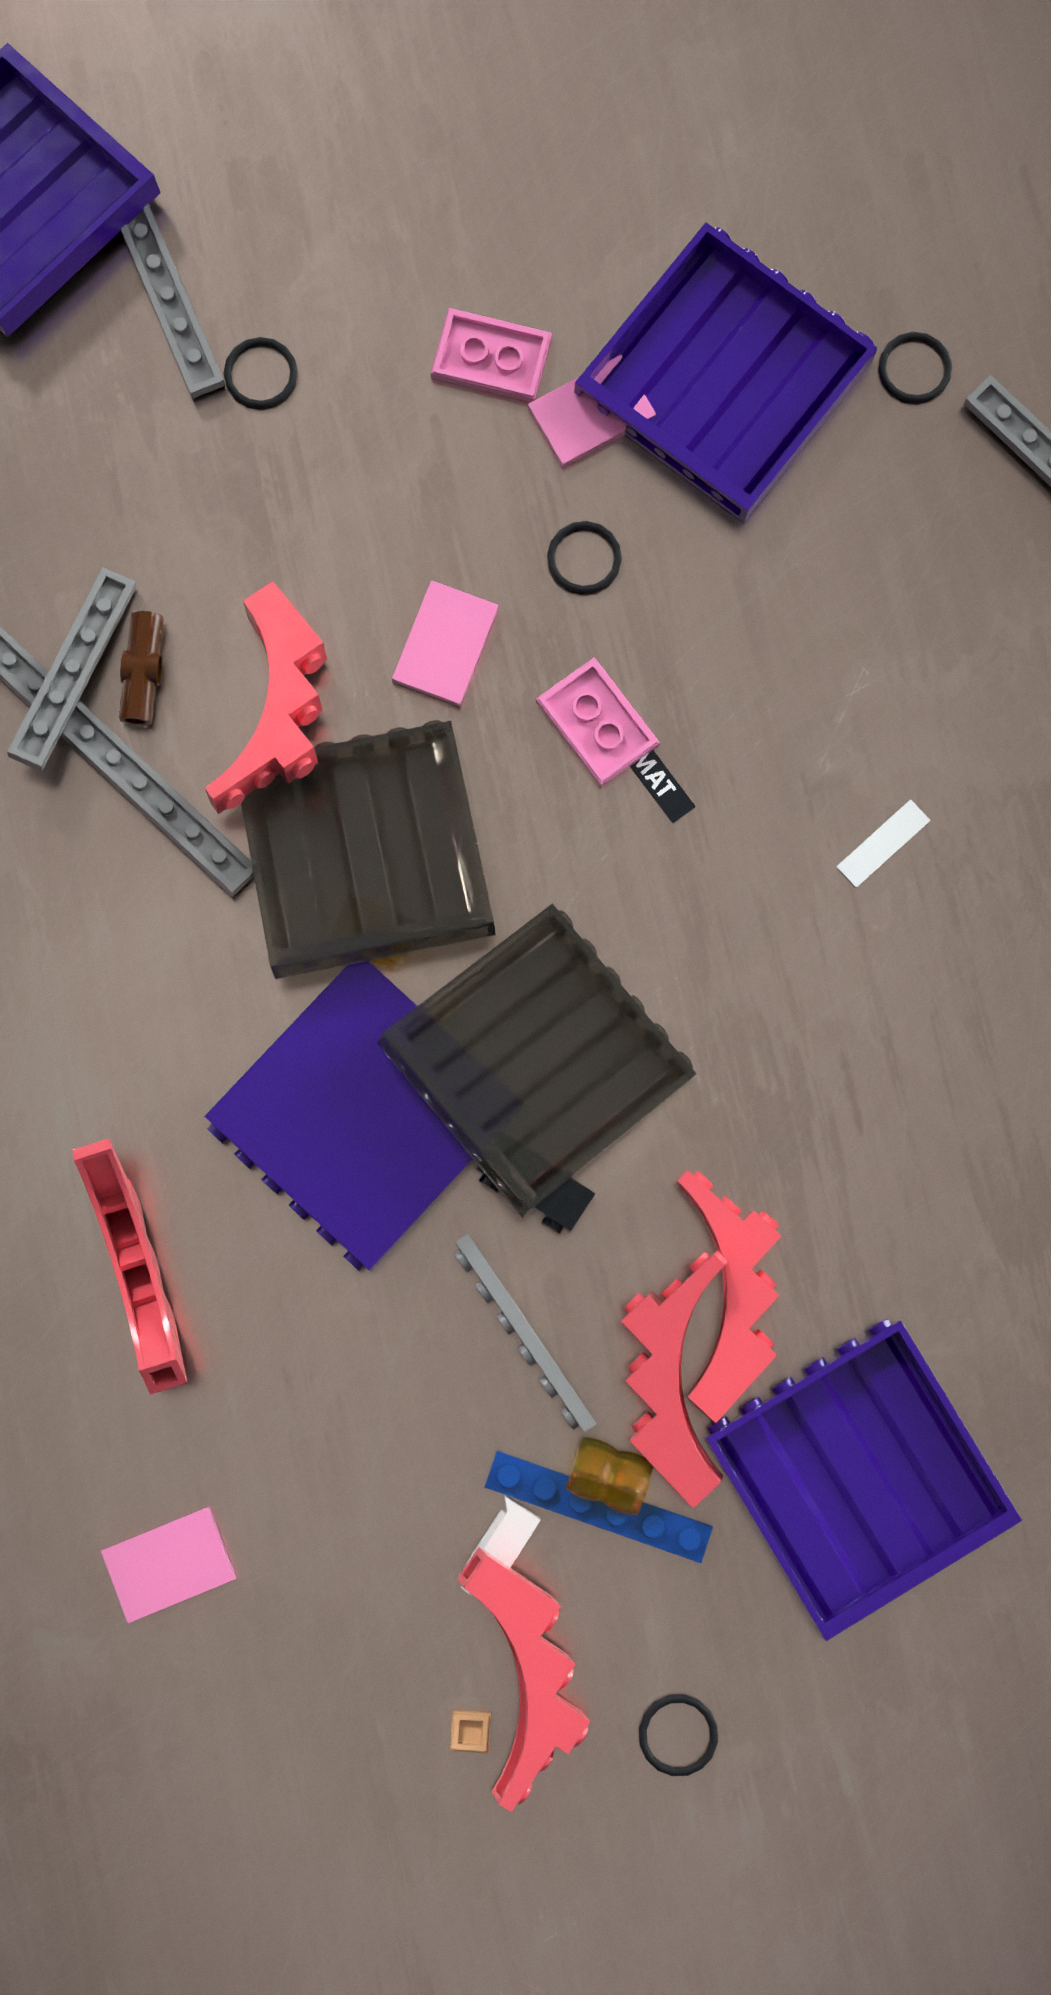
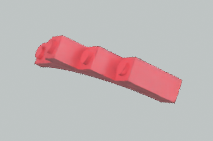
[205,581,327,814]
[72,1138,187,1395]
[675,1170,781,1423]
[621,1250,727,1508]
[457,1547,590,1812]

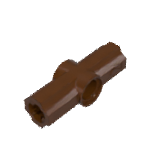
[119,611,164,726]

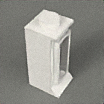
[458,1495,541,1600]

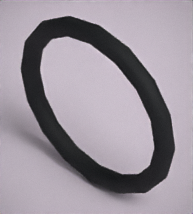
[879,332,952,403]
[223,337,298,408]
[547,521,622,593]
[639,1695,718,1776]

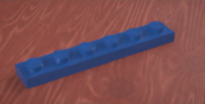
[484,1451,713,1563]

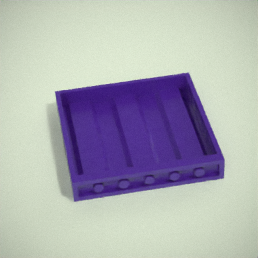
[0,43,161,338]
[574,222,877,523]
[703,1318,1022,1641]

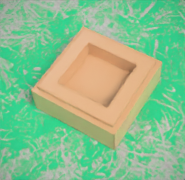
[450,1709,491,1753]

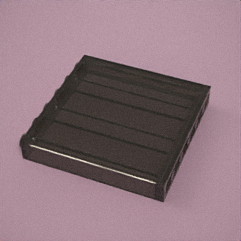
[241,720,496,979]
[377,903,697,1218]

